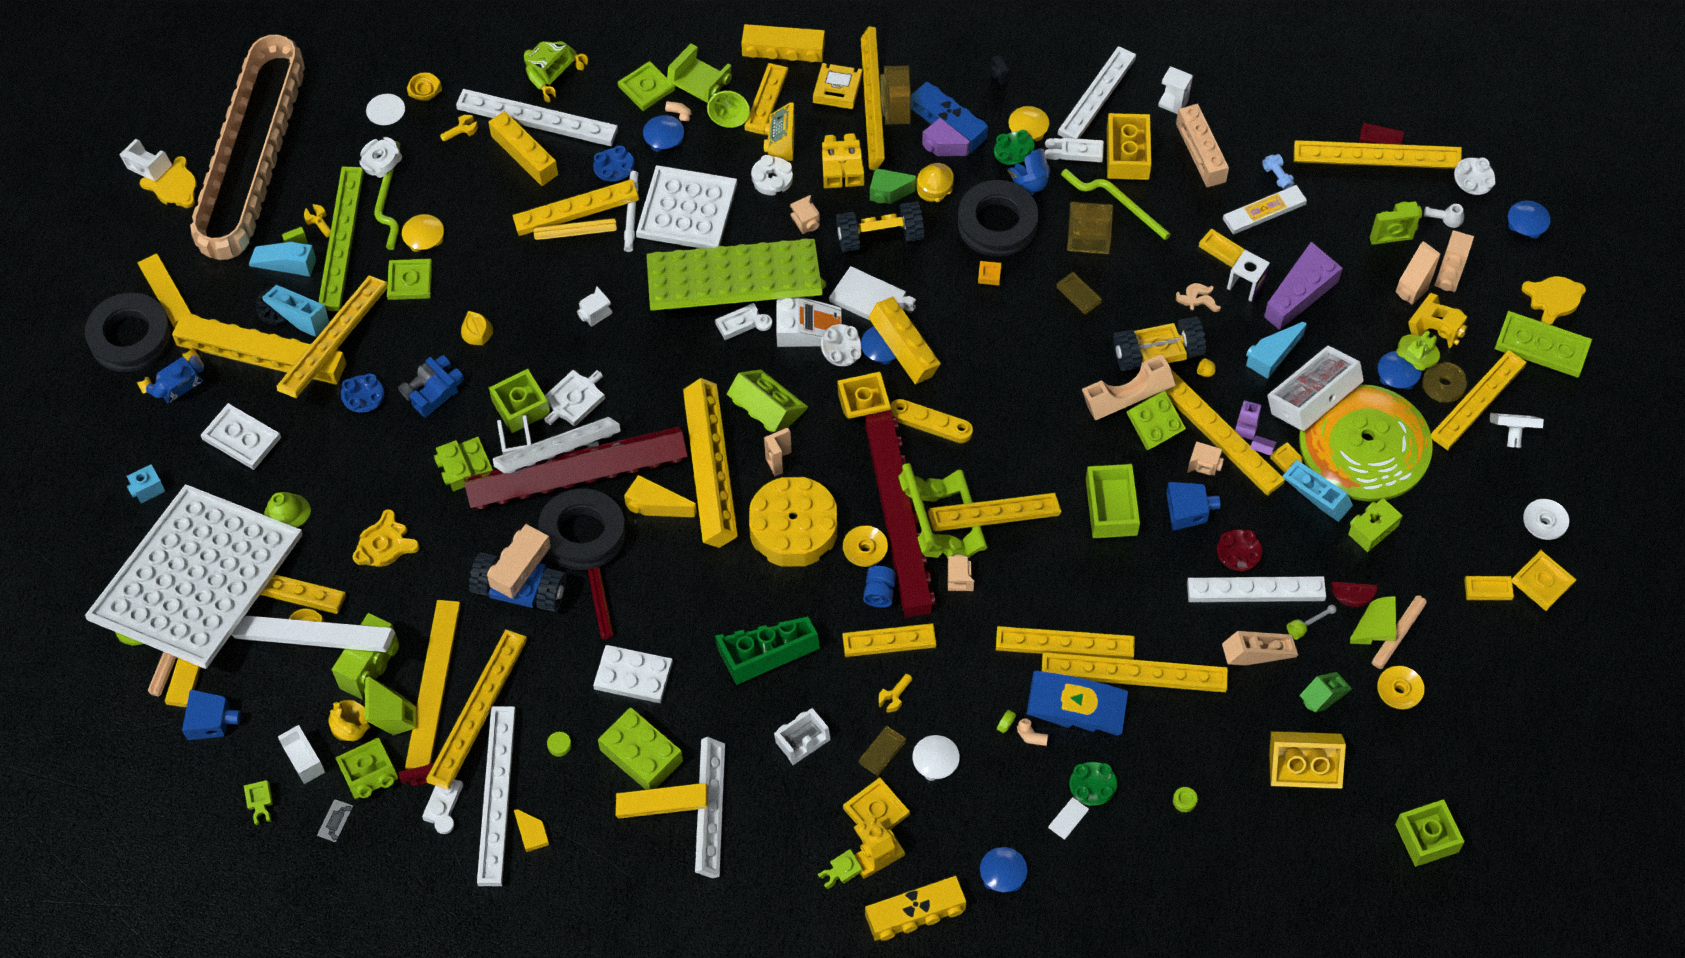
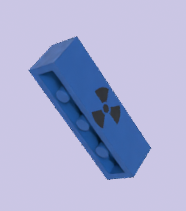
[910,82,988,153]

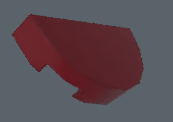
[1331,582,1378,607]
[398,763,434,786]

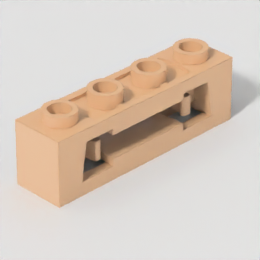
[1176,104,1229,187]

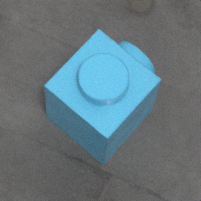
[127,465,165,503]

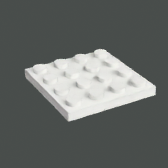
[636,165,737,249]

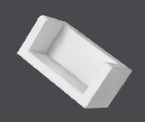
[1158,66,1193,114]
[119,139,172,182]
[278,725,325,784]

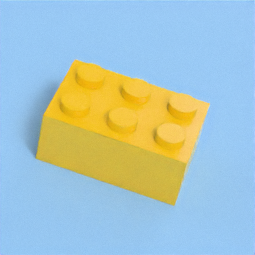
[1107,113,1151,180]

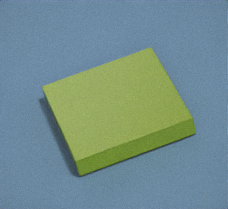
[618,61,675,111]
[387,259,432,300]

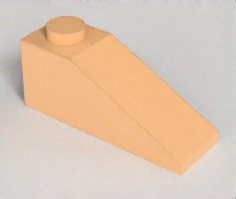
[1396,241,1440,304]
[1222,631,1298,665]

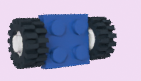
[469,553,567,612]

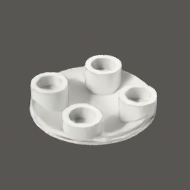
[1454,158,1495,195]
[821,324,861,366]
[913,735,959,781]

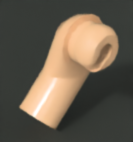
[665,101,692,122]

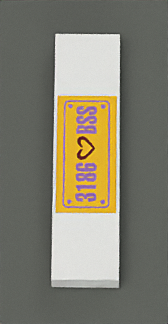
[1223,185,1307,235]

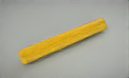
[533,218,617,240]

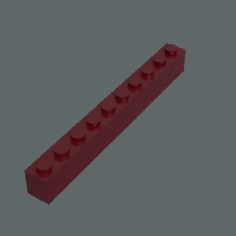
[865,410,935,618]
[463,427,687,509]

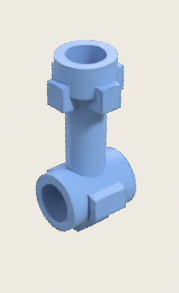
[1262,154,1294,190]

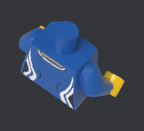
[137,347,204,404]

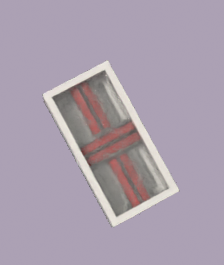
[1268,346,1364,431]

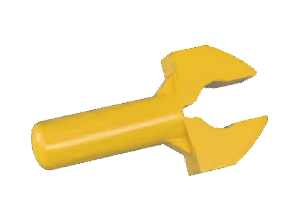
[440,115,478,141]
[304,204,331,238]
[879,674,912,712]

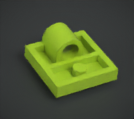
[1126,390,1186,450]

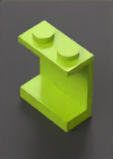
[667,44,732,103]

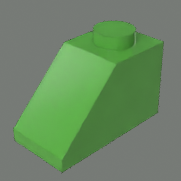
[870,168,916,204]
[1300,672,1352,712]

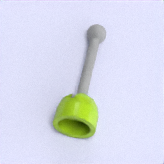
[1287,605,1337,640]

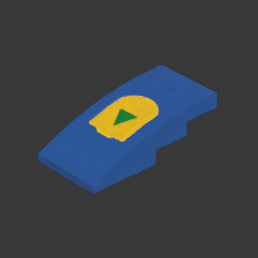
[1027,671,1128,736]

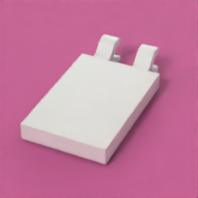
[829,266,916,320]

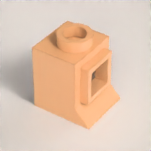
[790,195,820,234]
[1187,442,1224,476]
[948,554,974,591]

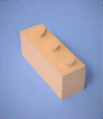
[1434,230,1474,292]
[487,524,551,599]

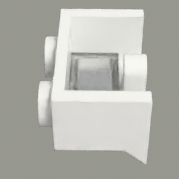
[774,708,830,765]

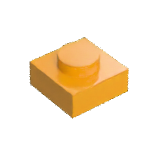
[978,261,1001,285]

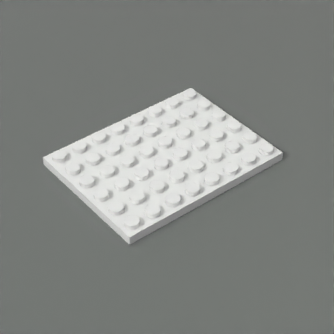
[85,484,302,669]

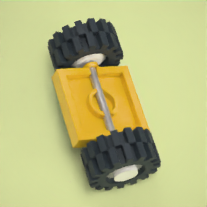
[836,202,924,252]
[1113,317,1206,371]

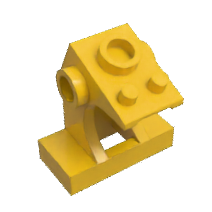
[1408,293,1467,348]
[854,816,905,879]

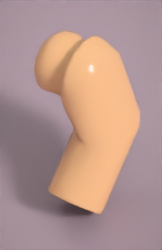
[1017,719,1048,746]

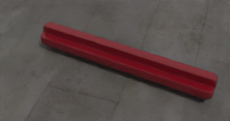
[588,567,613,639]

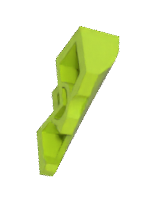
[1350,596,1396,644]

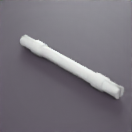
[624,171,639,252]

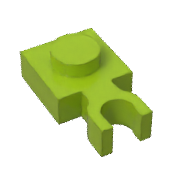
[244,780,273,825]
[818,849,864,889]

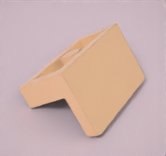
[764,428,791,476]

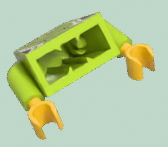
[524,41,588,102]

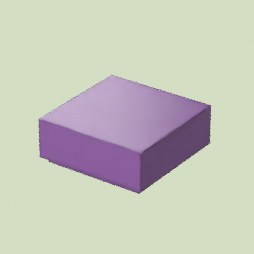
[1250,435,1276,455]

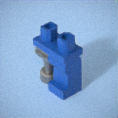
[398,355,464,418]

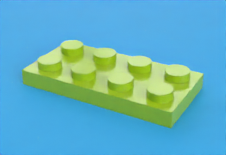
[1495,311,1592,377]

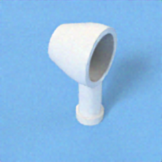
[1424,204,1464,228]

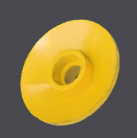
[843,526,888,567]
[1377,666,1424,709]

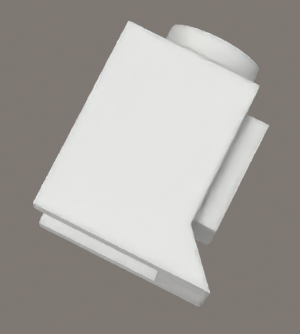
[577,286,612,327]

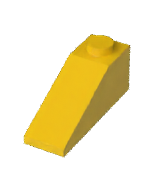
[624,475,697,517]

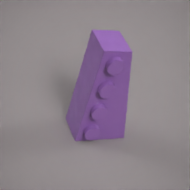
[1264,242,1342,330]

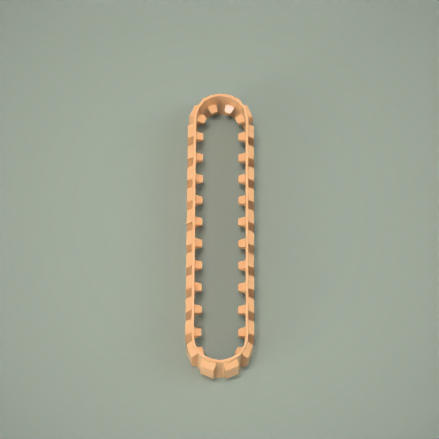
[190,35,305,260]

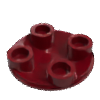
[1217,529,1262,571]

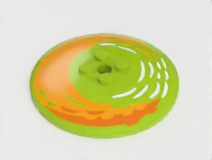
[1299,384,1432,501]

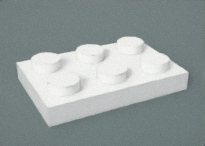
[201,403,281,470]
[593,645,673,703]

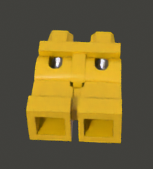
[822,133,864,188]

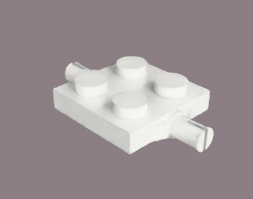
[544,370,605,427]

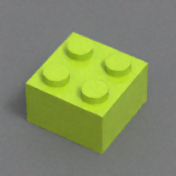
[489,369,550,433]
[1395,799,1464,867]

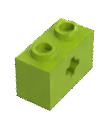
[1348,498,1403,552]

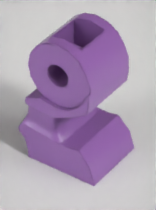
[1235,400,1261,440]

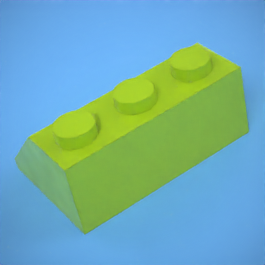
[727,369,808,432]

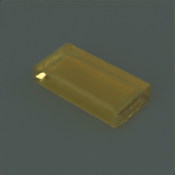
[1057,272,1102,315]
[859,726,905,776]

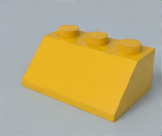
[1269,732,1346,788]

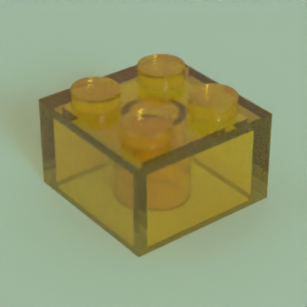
[880,66,910,124]
[1067,202,1113,254]

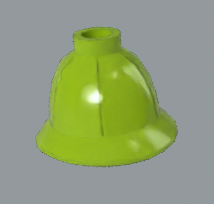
[707,91,750,128]
[264,492,311,528]

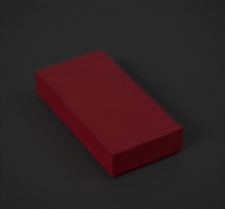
[1359,123,1404,145]

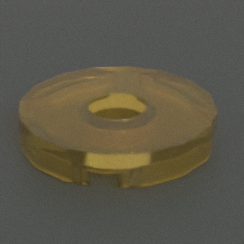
[1423,362,1467,403]

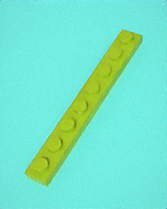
[318,167,364,311]

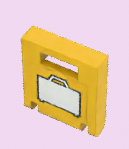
[813,63,862,109]

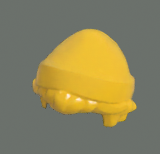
[916,163,954,202]
[329,700,370,741]

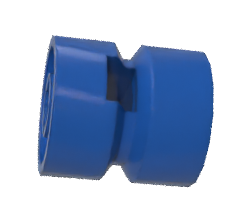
[863,566,896,608]

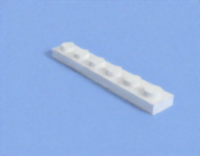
[1058,46,1136,139]
[493,417,620,473]
[1187,577,1326,602]
[695,737,725,878]

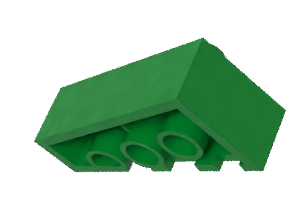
[715,617,820,685]

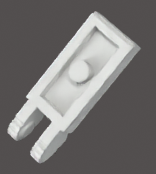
[1045,138,1104,162]

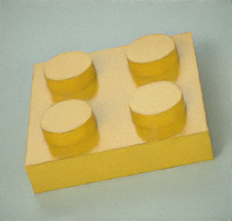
[1511,550,1576,611]
[843,777,910,831]

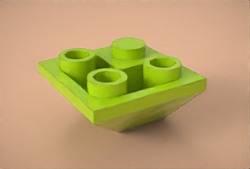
[364,677,416,735]

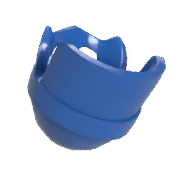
[1007,148,1051,195]

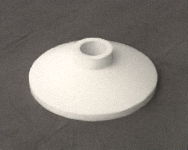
[1523,499,1569,540]

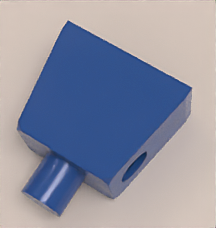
[1166,482,1220,530]
[182,690,241,740]

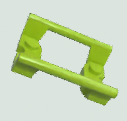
[898,463,987,558]

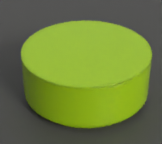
[997,709,1016,733]
[547,732,571,757]
[1173,787,1197,812]

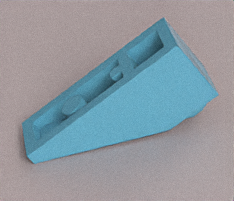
[249,242,316,277]
[262,285,329,337]
[1246,322,1306,379]
[1283,460,1353,522]

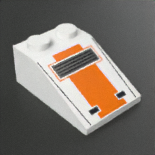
[777,297,841,347]

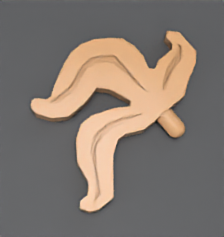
[1176,283,1221,312]

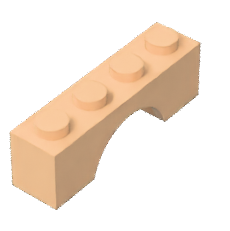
[1082,354,1175,420]

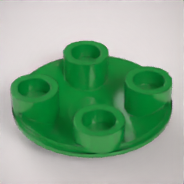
[994,130,1034,165]
[1070,762,1117,806]

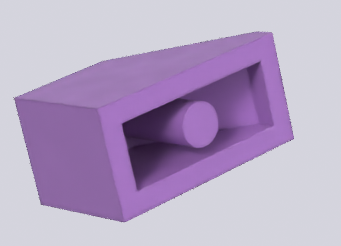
[922,118,970,156]

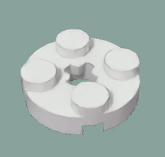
[359,137,402,178]
[751,155,793,195]

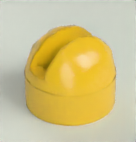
[1197,358,1216,377]

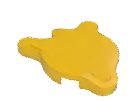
[140,156,197,208]
[1522,276,1586,325]
[353,509,419,567]

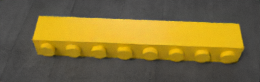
[172,313,346,385]
[683,378,738,548]

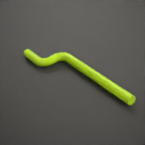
[374,141,400,250]
[1061,169,1170,240]

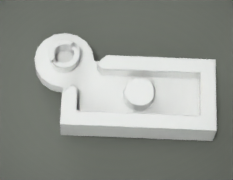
[715,303,772,340]
[422,779,463,834]

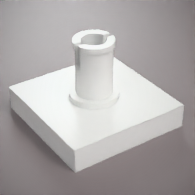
[1490,413,1544,448]

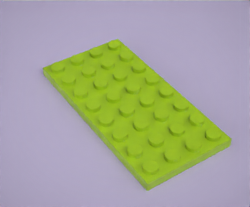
[647,239,822,310]

